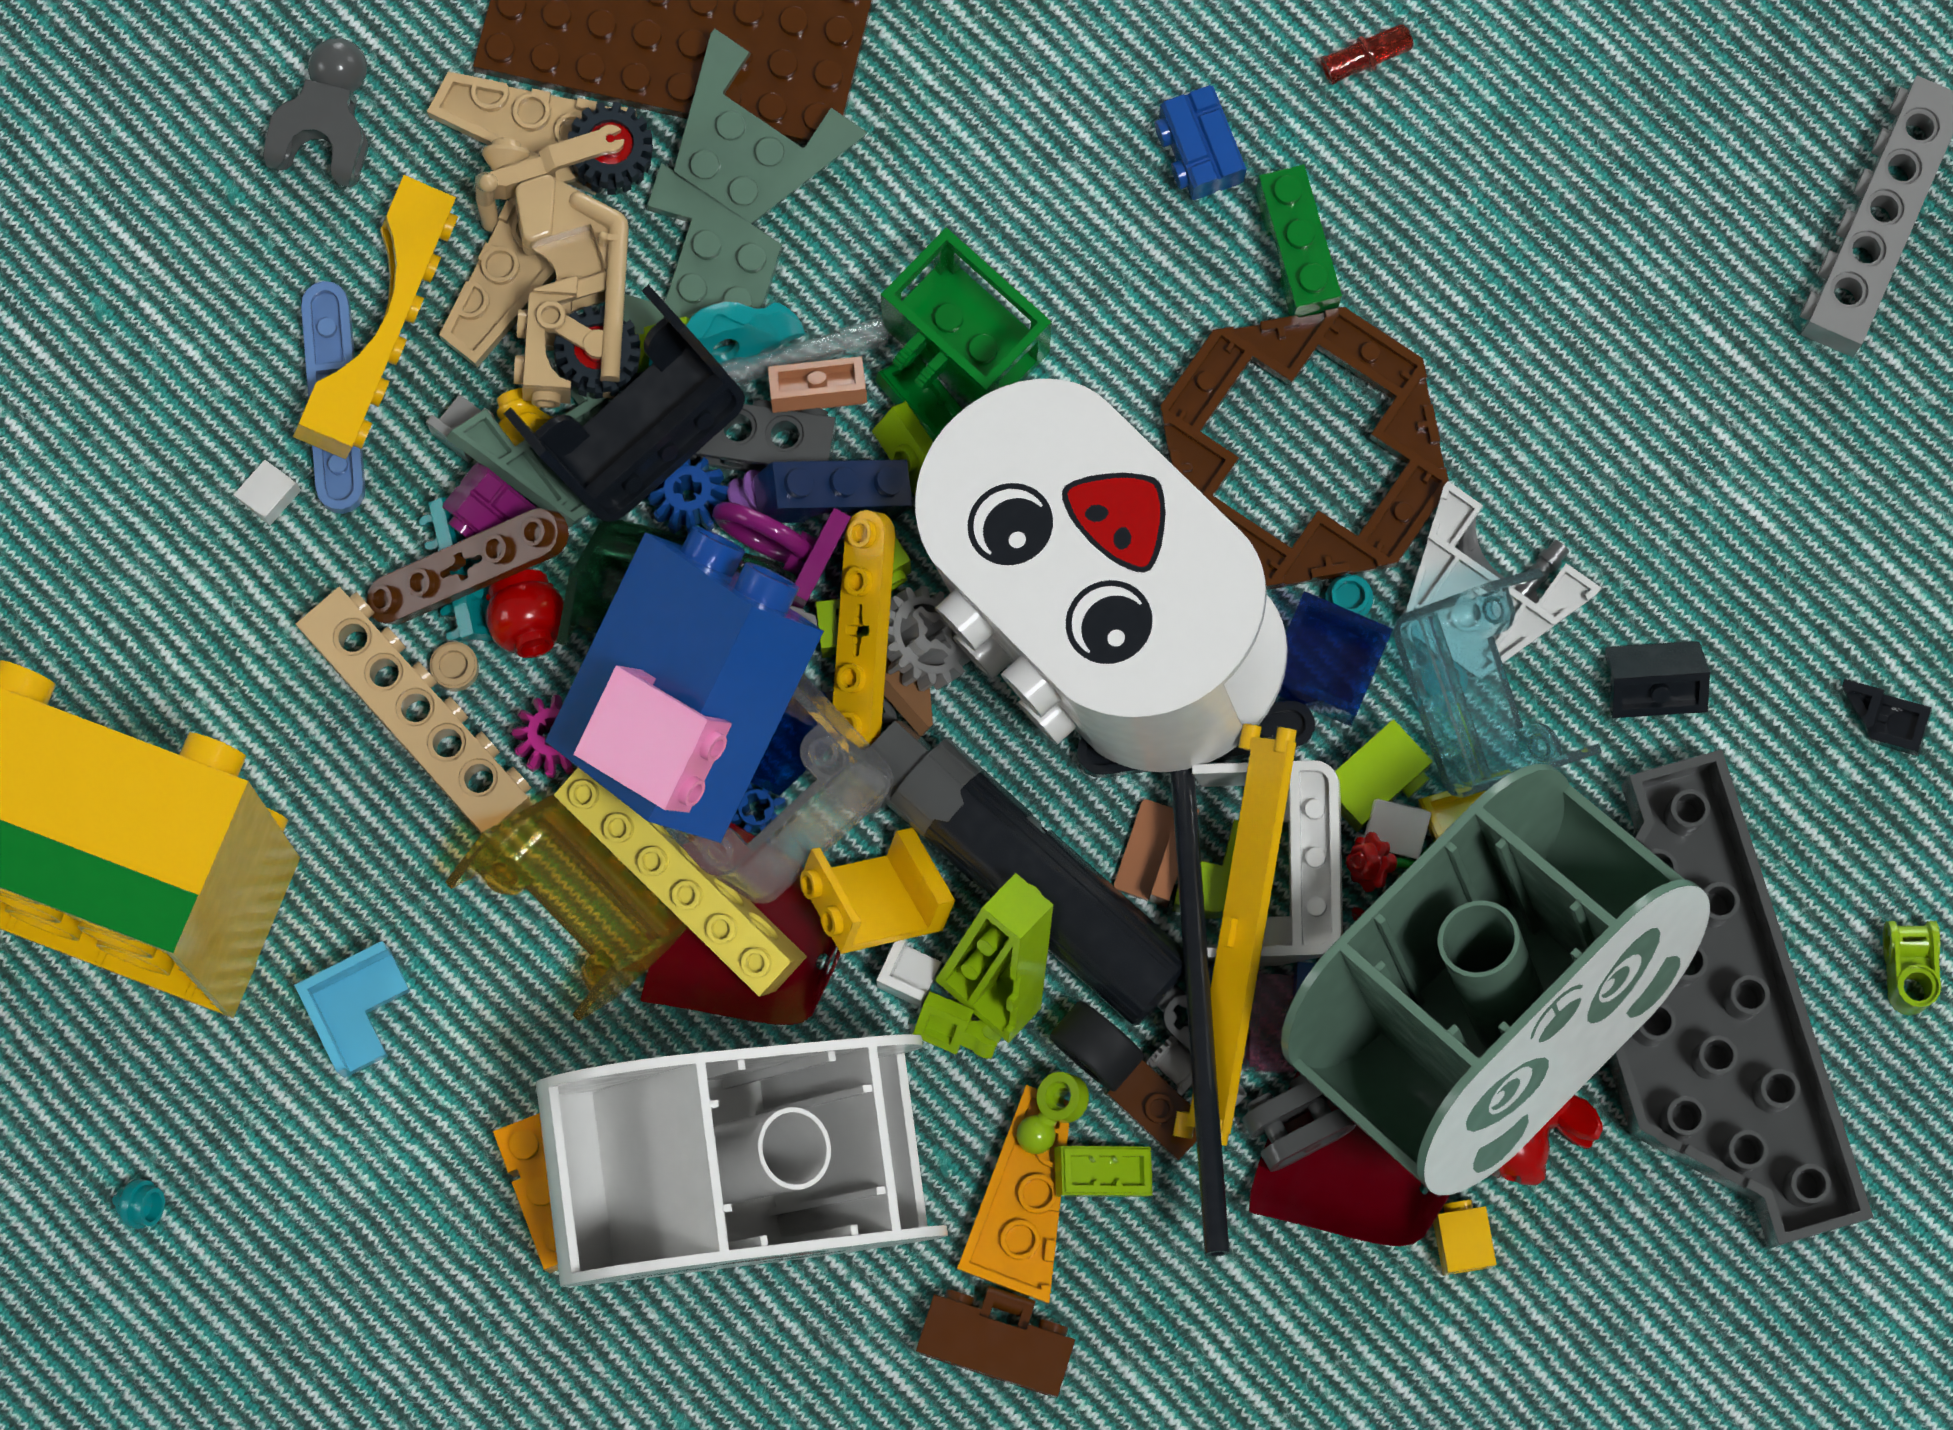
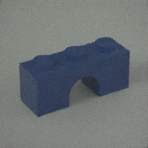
[754,460,913,523]

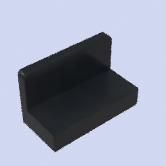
[1605,641,1710,718]

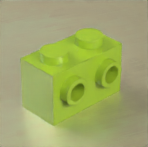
[1335,719,1433,832]

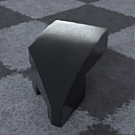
[1842,679,1932,757]

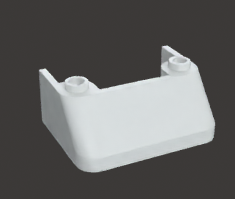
[1192,760,1343,968]

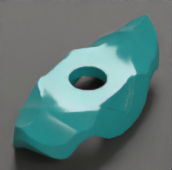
[649,302,806,371]

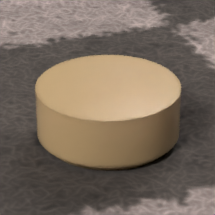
[430,642,479,692]

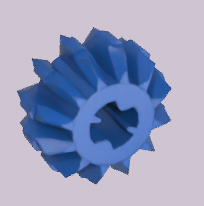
[648,457,729,534]

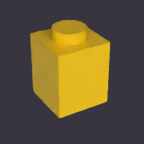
[1433,1200,1497,1276]

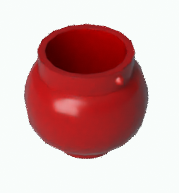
[486,569,568,658]

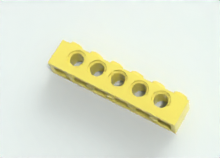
[554,767,807,997]

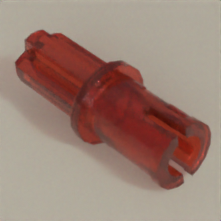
[1320,25,1414,85]

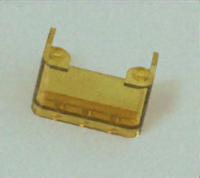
[445,794,687,1021]

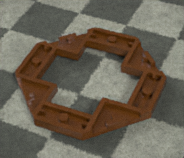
[1160,307,1449,590]

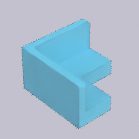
[294,941,411,1078]

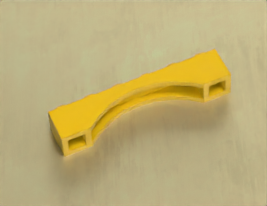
[293,175,458,459]

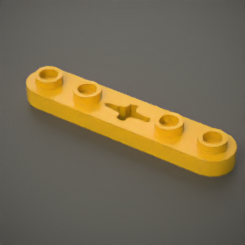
[831,510,895,752]

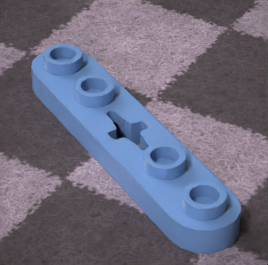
[301,281,366,514]

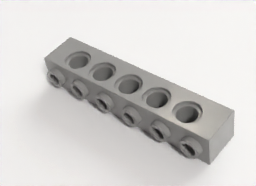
[1799,75,1953,357]

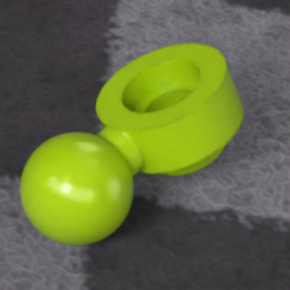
[1016,1072,1089,1154]

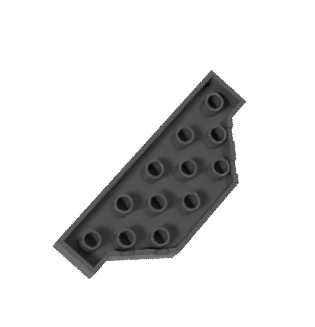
[1608,749,1874,1249]

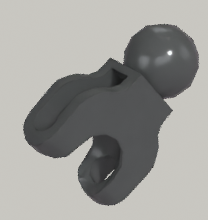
[263,38,369,188]

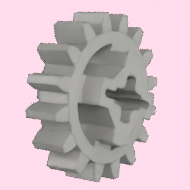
[887,586,971,691]

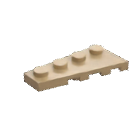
[427,71,637,196]
[439,197,556,368]

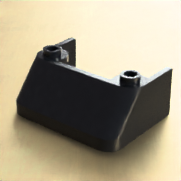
[504,284,745,522]

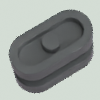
[1242,1075,1356,1172]

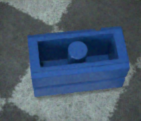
[1154,85,1247,200]

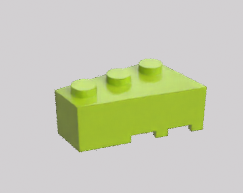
[935,873,1053,1043]

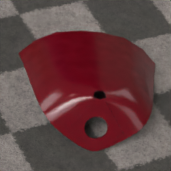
[640,822,841,1025]
[1249,1071,1450,1246]

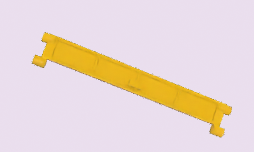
[1173,724,1297,1146]

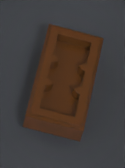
[1107,1060,1197,1162]

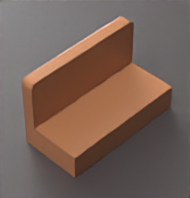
[768,356,868,413]
[1113,799,1199,908]

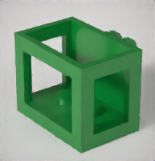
[881,227,1052,405]

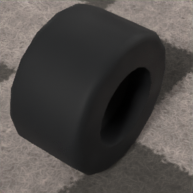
[1050,1001,1144,1091]

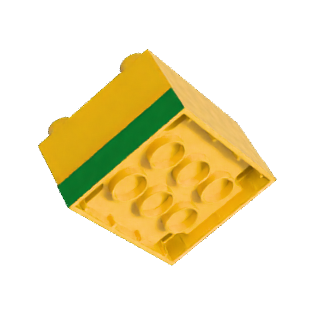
[0,660,300,1019]

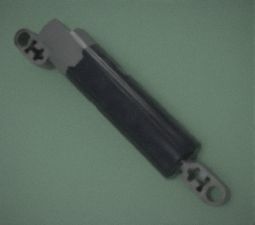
[808,721,1249,1062]

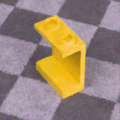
[800,827,955,954]

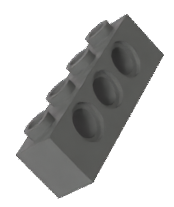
[690,400,837,472]

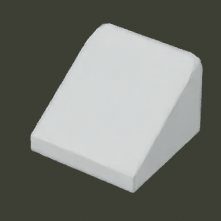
[234,460,301,526]

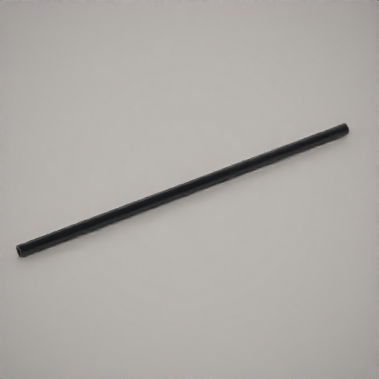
[1170,768,1230,1257]

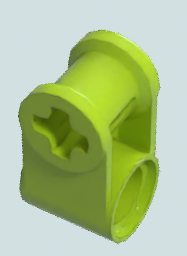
[1883,921,1941,1016]

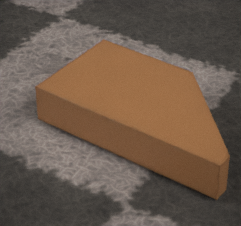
[884,658,933,736]

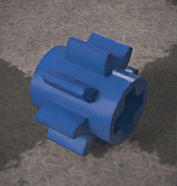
[731,782,786,841]

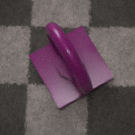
[713,502,851,609]

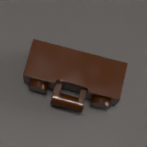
[916,1286,1076,1399]

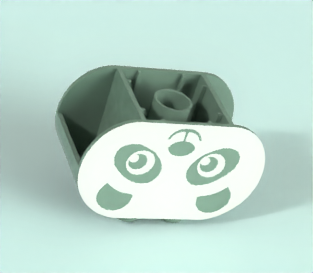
[1281,764,1710,1195]

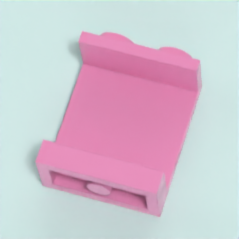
[573,665,732,813]

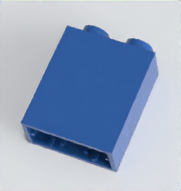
[545,526,824,843]

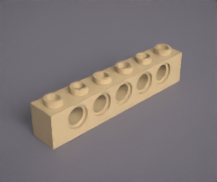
[296,586,533,843]

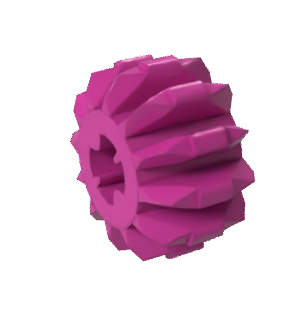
[512,695,574,778]

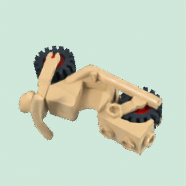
[475,102,653,408]

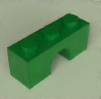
[1255,164,1342,317]

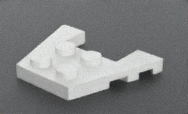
[1402,481,1601,680]

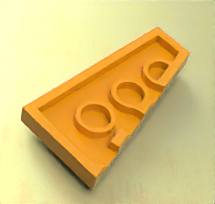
[957,1085,1069,1304]

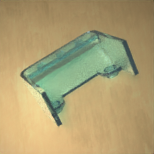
[1394,568,1602,798]

